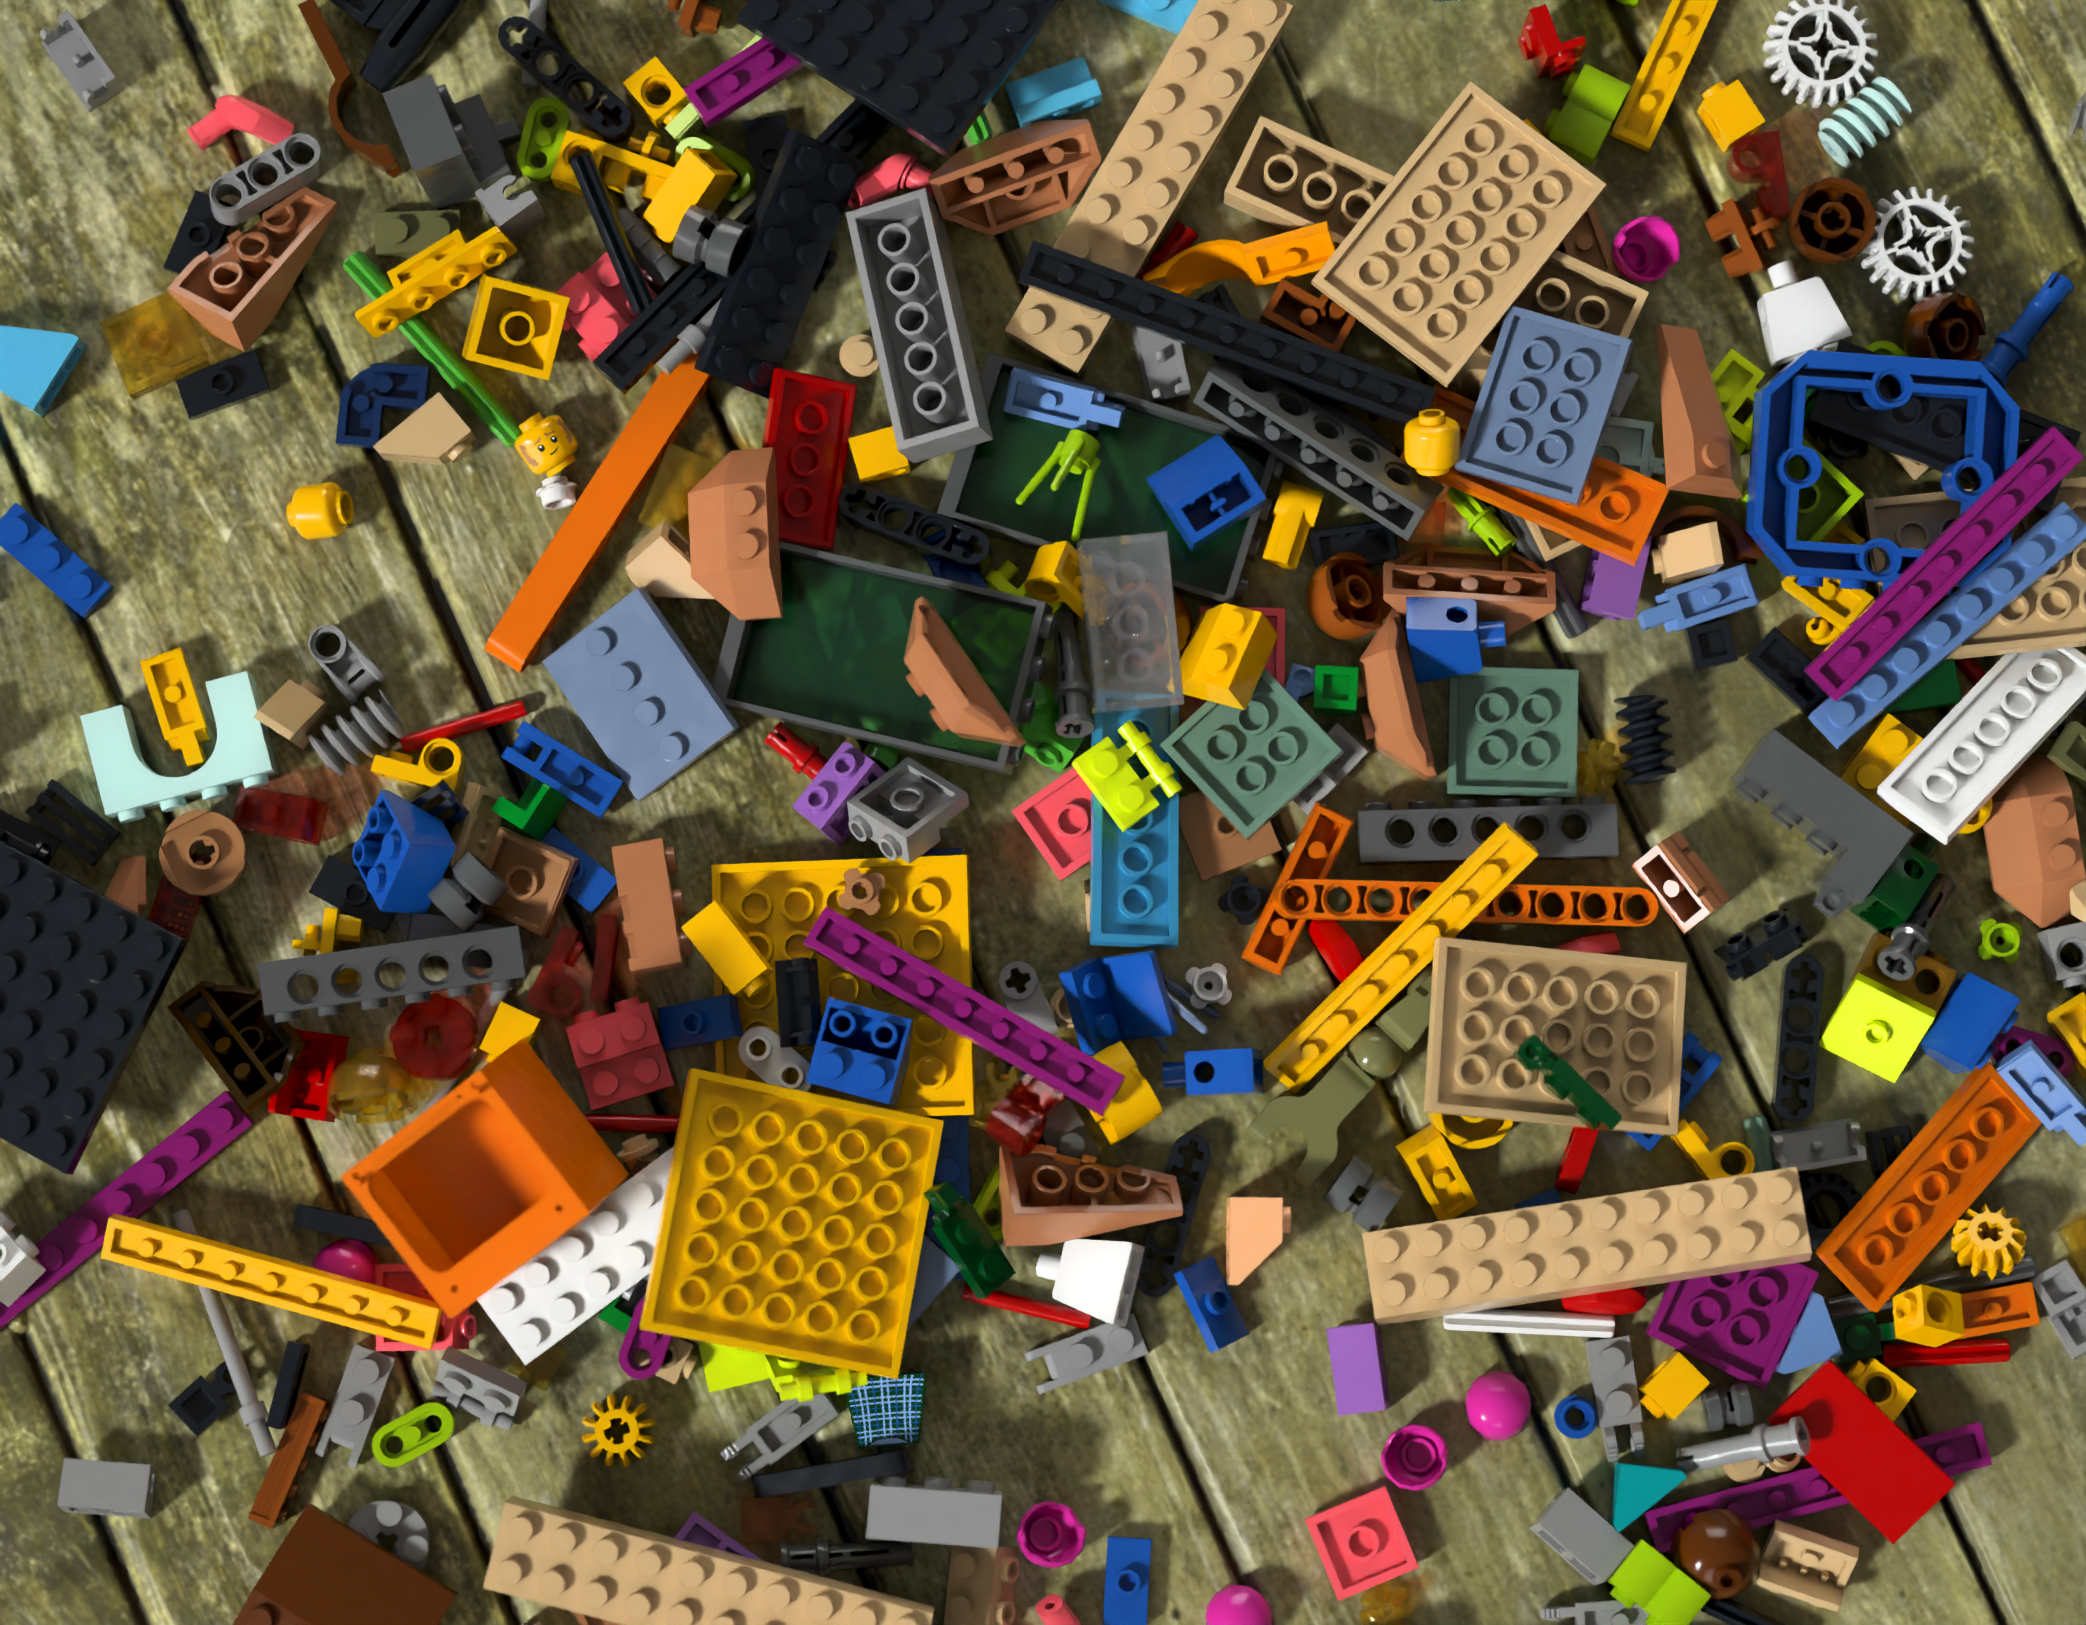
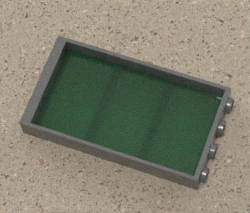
[937,352,1285,606]
[712,541,1056,775]

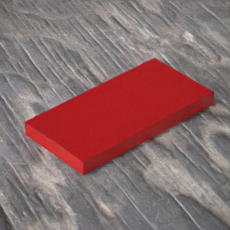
[762,368,858,552]
[1767,1358,1956,1544]

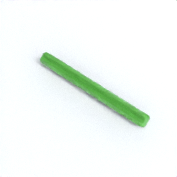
[343,251,522,447]

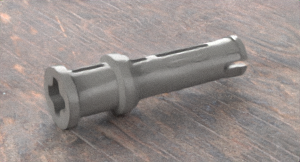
[1676,1416,1811,1474]

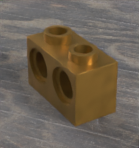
[1850,931,1958,1018]

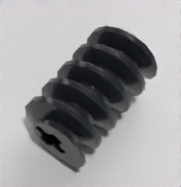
[1614,695,1677,785]

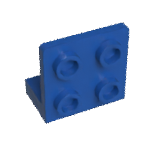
[1059,951,1178,1055]

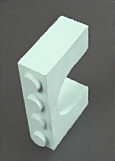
[80,671,279,823]

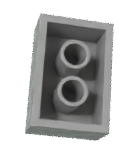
[866,1474,1003,1549]

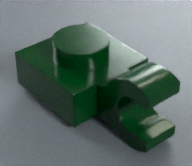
[1831,1312,1897,1363]

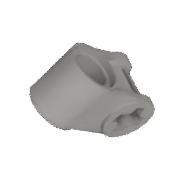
[308,625,387,706]
[999,961,1059,1035]

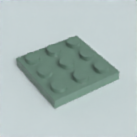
[1446,667,1579,799]
[1160,668,1343,841]

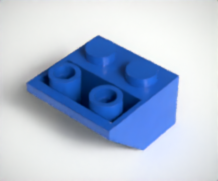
[1146,434,1267,552]
[352,790,456,914]
[1917,972,2021,1074]
[806,997,913,1106]

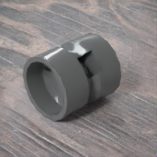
[672,204,750,278]
[427,851,509,933]
[1323,1154,1404,1232]

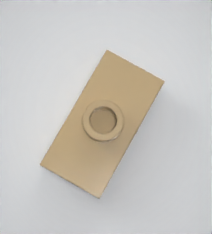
[448,782,510,867]

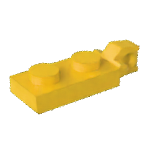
[140,647,210,770]

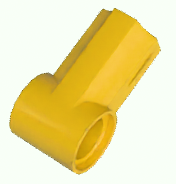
[1261,480,1324,571]

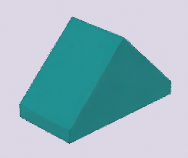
[1609,1461,1687,1532]

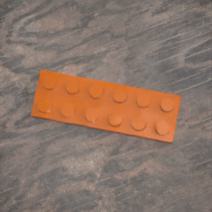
[1400,384,1669,567]
[1814,1063,2042,1313]

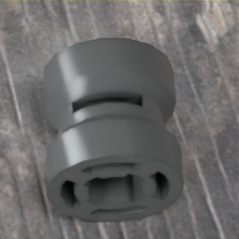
[1701,1382,1754,1432]

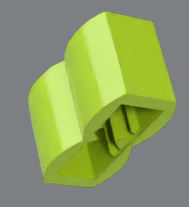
[1543,64,1631,167]
[1607,1539,1711,1625]

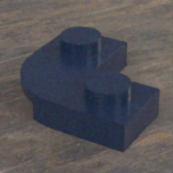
[336,363,431,449]

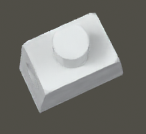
[1757,260,1852,369]
[1036,1239,1145,1327]

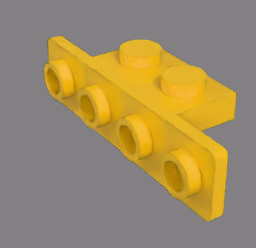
[355,226,517,338]

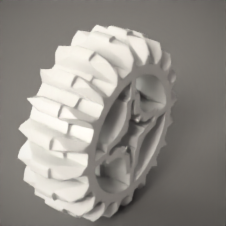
[1763,0,1879,108]
[1861,187,1974,302]

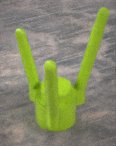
[1016,429,1101,542]

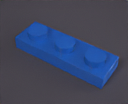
[0,503,114,619]

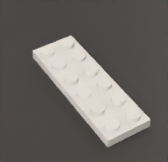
[1876,647,2086,845]
[477,1146,674,1366]

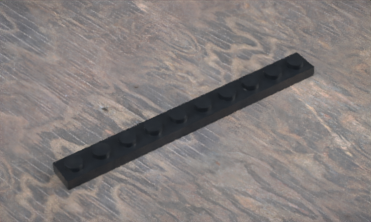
[593,99,895,395]
[1018,240,1436,425]

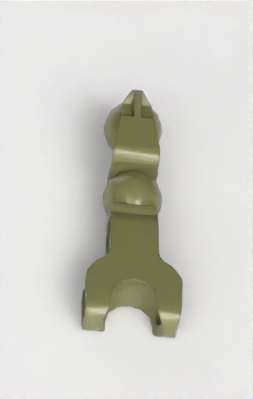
[1244,963,1433,1189]

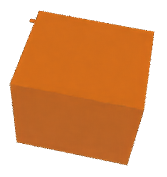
[340,1038,629,1320]

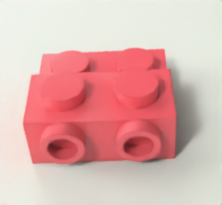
[556,252,658,362]
[565,997,675,1111]
[375,1263,477,1351]

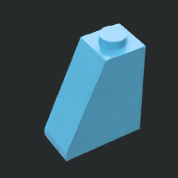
[0,325,88,418]

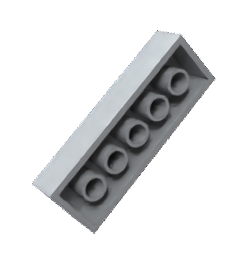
[846,188,993,463]

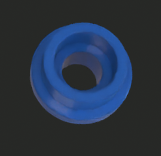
[1554,1395,1598,1439]

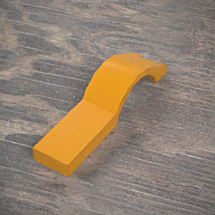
[1143,221,1337,297]

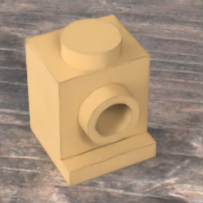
[634,1336,699,1385]

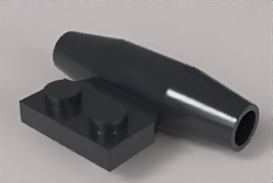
[330,0,467,93]

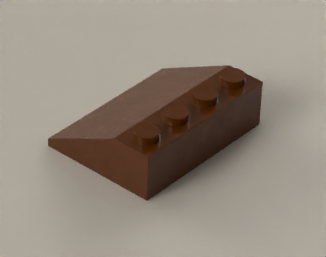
[233,1502,458,1625]

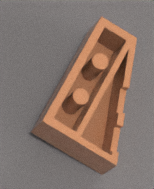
[611,838,693,977]

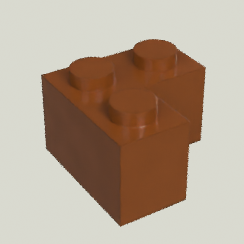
[1259,278,1358,353]

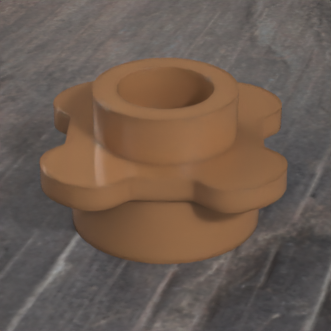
[839,868,886,915]

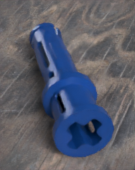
[1978,272,2074,389]

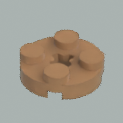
[159,810,248,897]

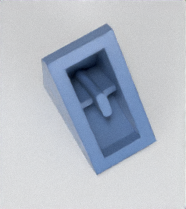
[1774,1292,1843,1374]

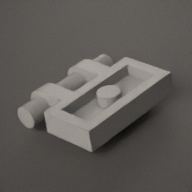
[430,1346,527,1431]

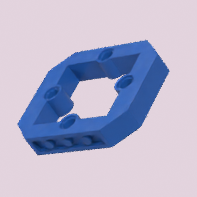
[1745,350,2020,595]

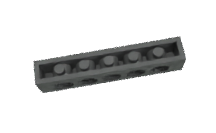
[1193,358,1444,541]
[1356,796,1619,866]
[257,926,526,1023]

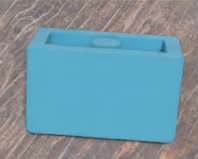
[1006,57,1102,128]

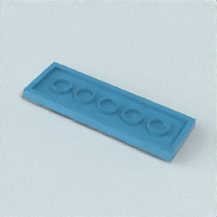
[1090,690,1179,949]

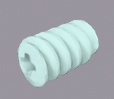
[1818,77,1912,169]

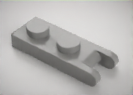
[1024,1313,1149,1394]
[315,1344,398,1469]

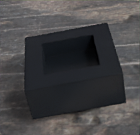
[1684,619,1738,672]

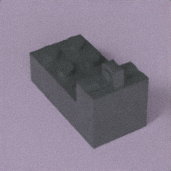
[382,74,522,210]
[1730,729,1914,919]

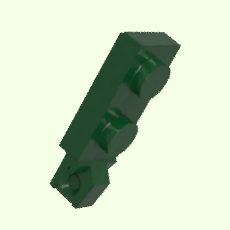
[1513,1034,1622,1131]
[923,1181,1016,1299]

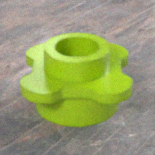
[1977,918,2023,964]

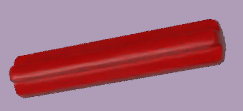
[1881,1338,2011,1368]

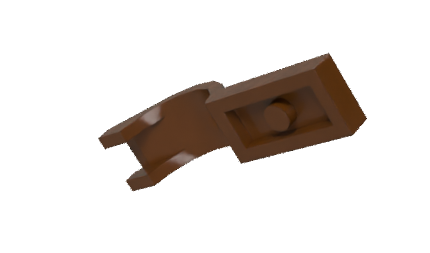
[298,0,403,179]
[1649,505,1763,565]

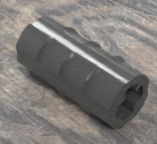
[616,206,687,293]

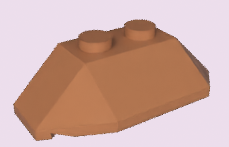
[928,119,1102,236]
[688,447,783,621]
[1383,545,1556,636]
[904,596,1026,747]
[1356,609,1437,781]
[1983,754,2086,928]

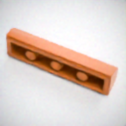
[1241,802,1355,975]

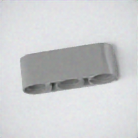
[209,133,322,226]

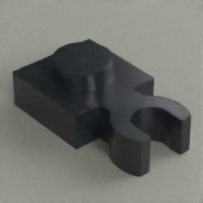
[168,1361,237,1438]

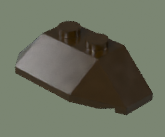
[168,981,306,1114]

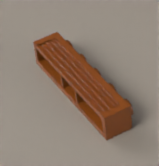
[247,1391,331,1529]

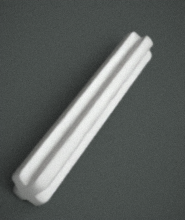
[1443,1309,1615,1338]

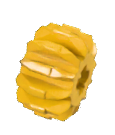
[1951,1203,2027,1280]
[582,1394,656,1467]

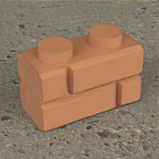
[1631,831,1731,934]

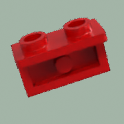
[1518,4,1587,79]
[268,1029,349,1123]

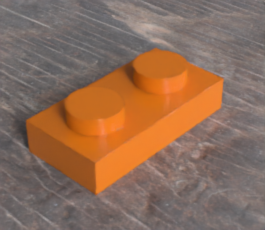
[1955,1282,2040,1340]

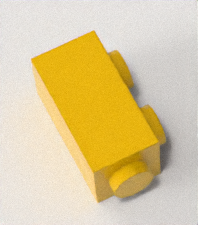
[642,148,738,244]
[681,900,774,998]

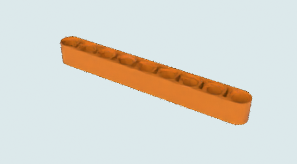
[484,350,715,673]
[1272,879,1659,928]

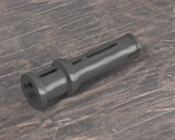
[1053,611,1094,739]
[1877,873,1956,981]
[780,1538,913,1577]

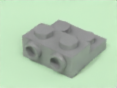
[847,757,970,864]

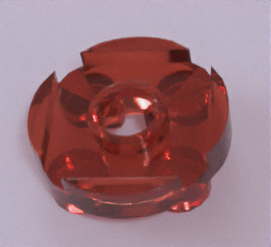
[389,993,479,1082]

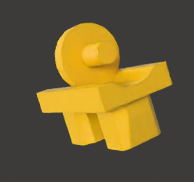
[603,131,674,203]
[291,907,365,985]

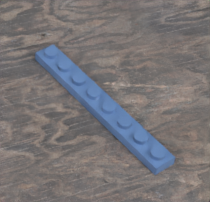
[1808,501,2086,750]

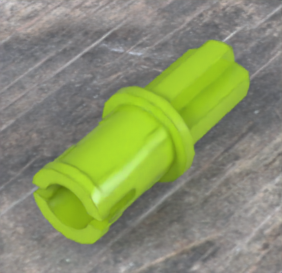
[1447,487,1518,558]

